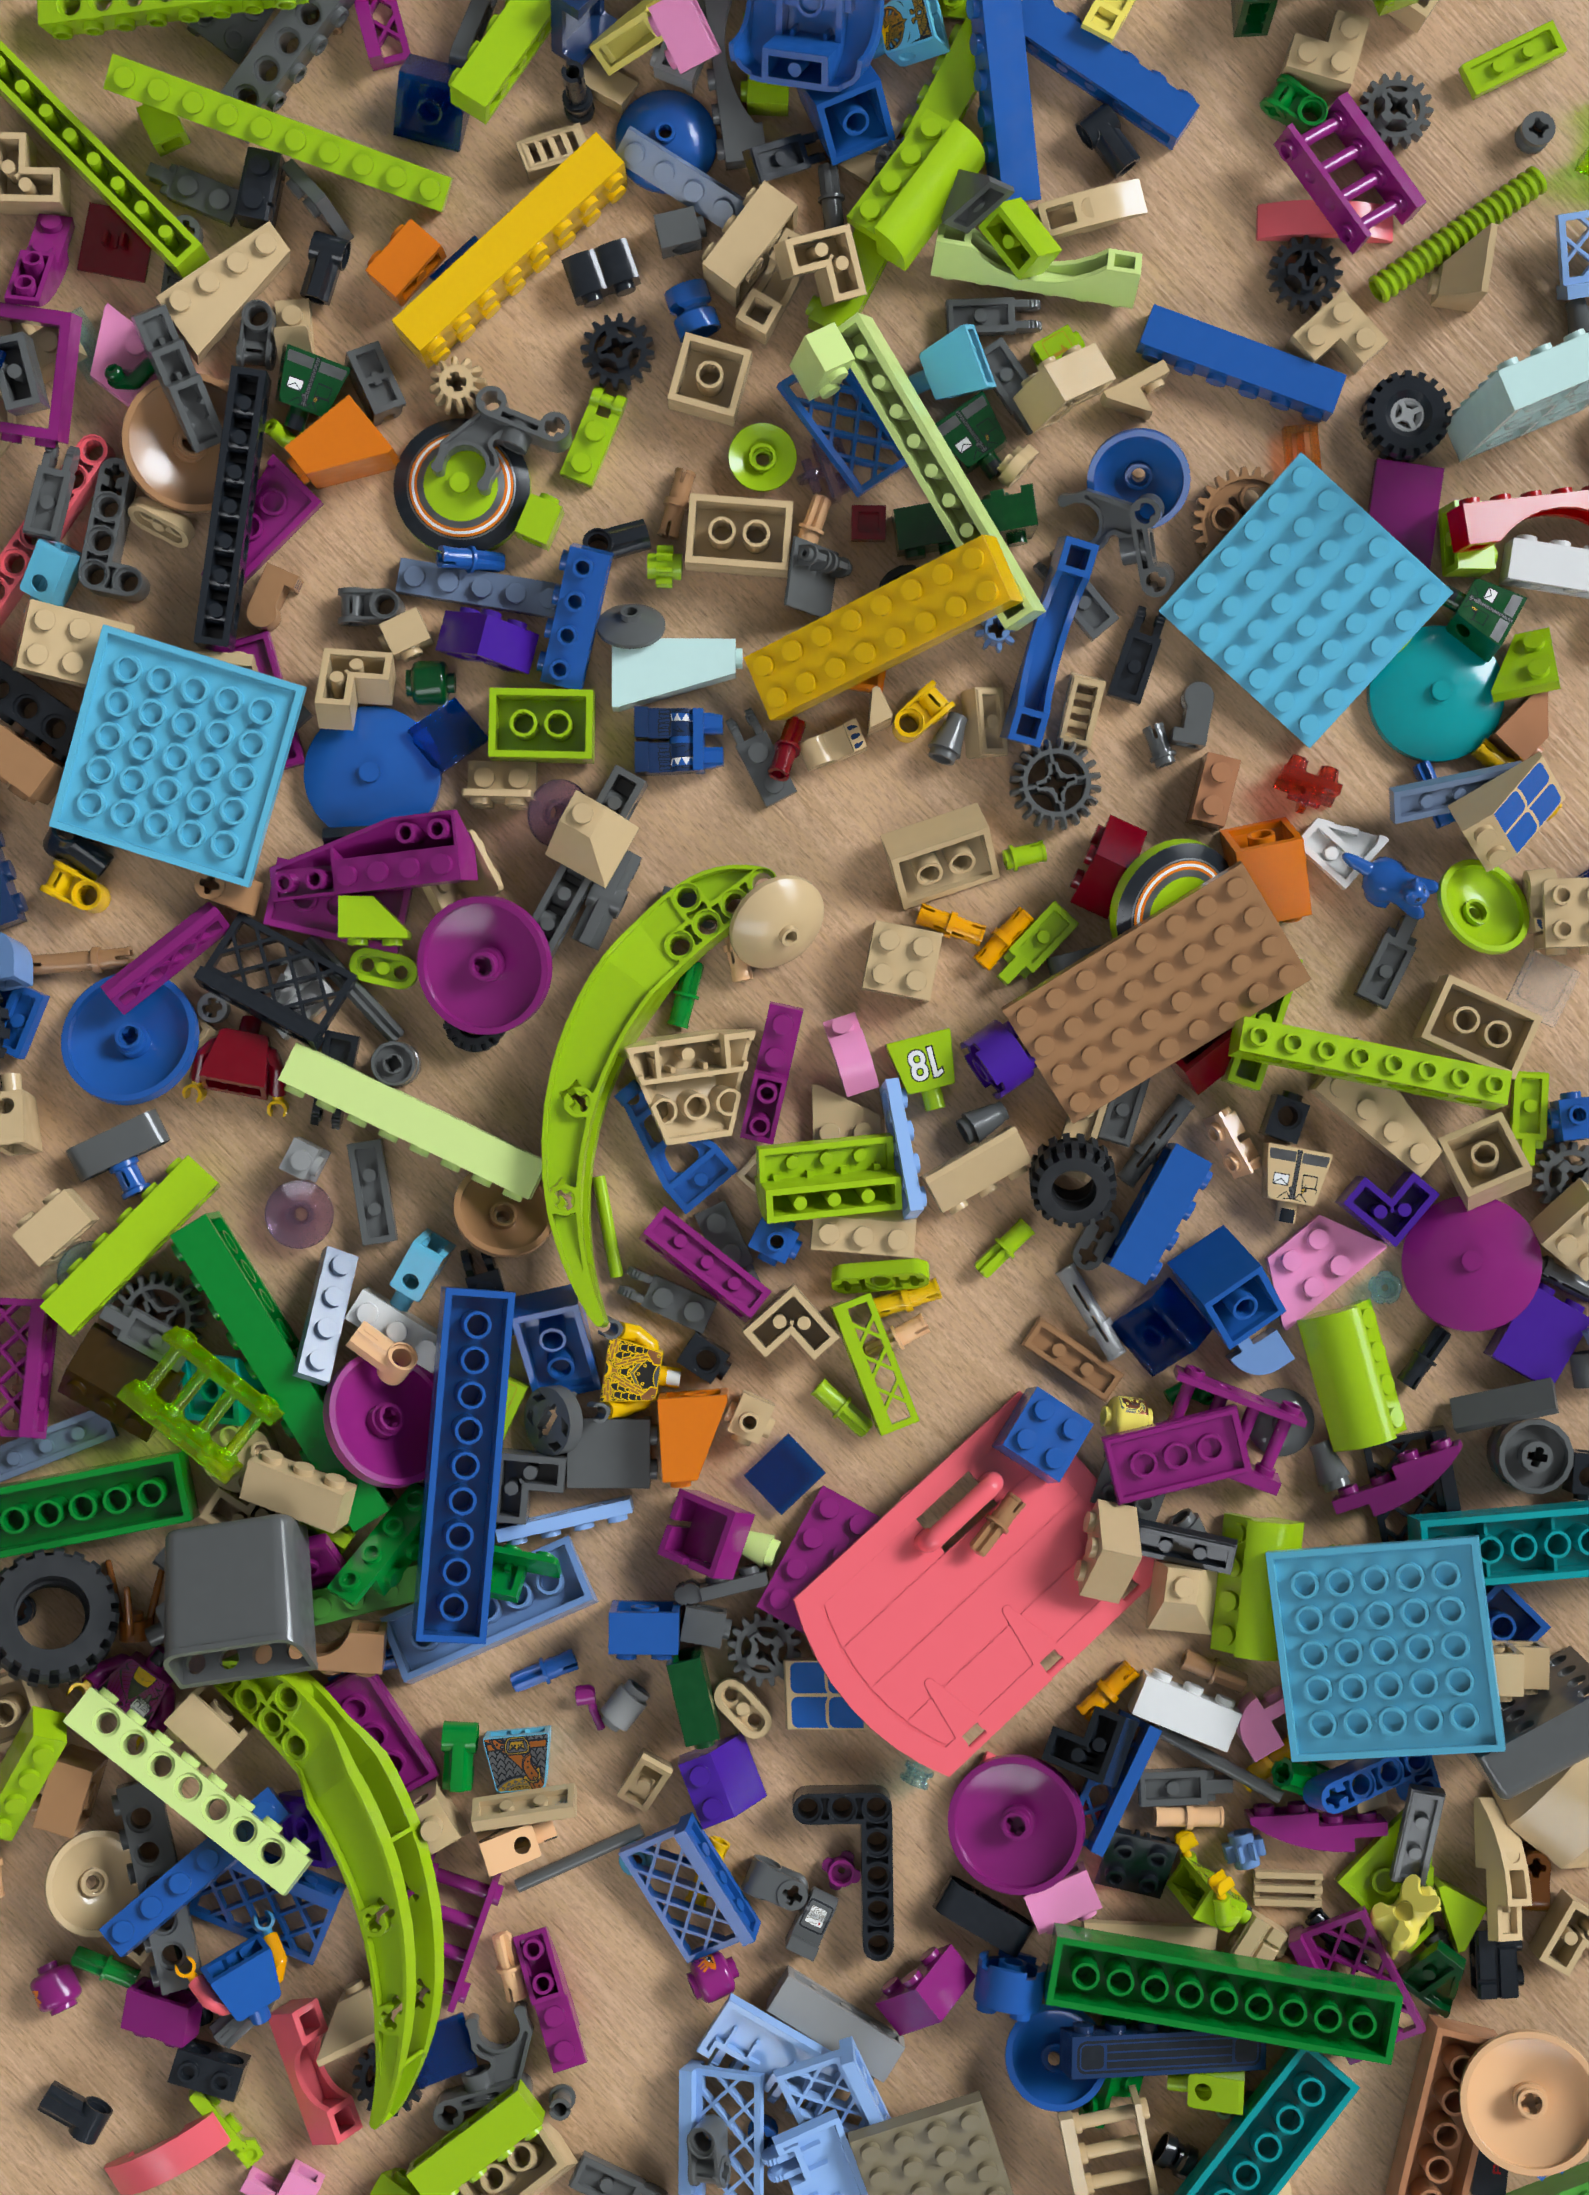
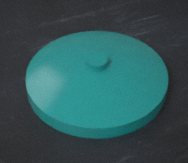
[1366,625,1505,763]

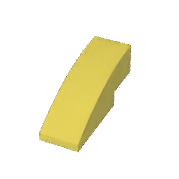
[589,0,664,76]

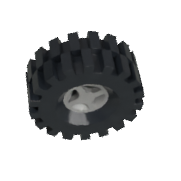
[1359,370,1452,463]

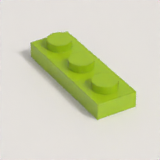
[1458,20,1568,100]

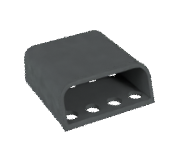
[163,1514,318,1689]
[1467,1645,1589,1800]

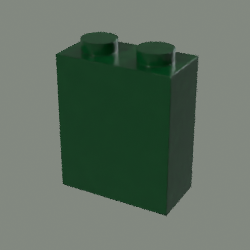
[666,1645,721,1749]

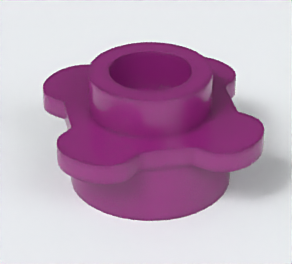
[822,1850,861,1890]

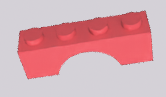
[268,1998,363,2145]

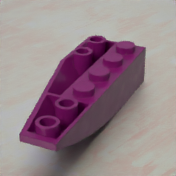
[269,809,478,902]

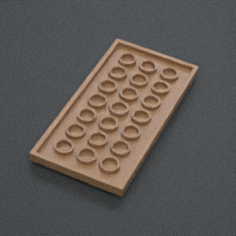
[1001,861,1311,1124]

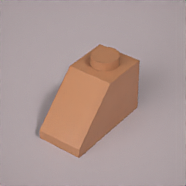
[1488,692,1549,762]

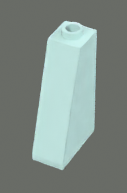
[612,638,743,712]

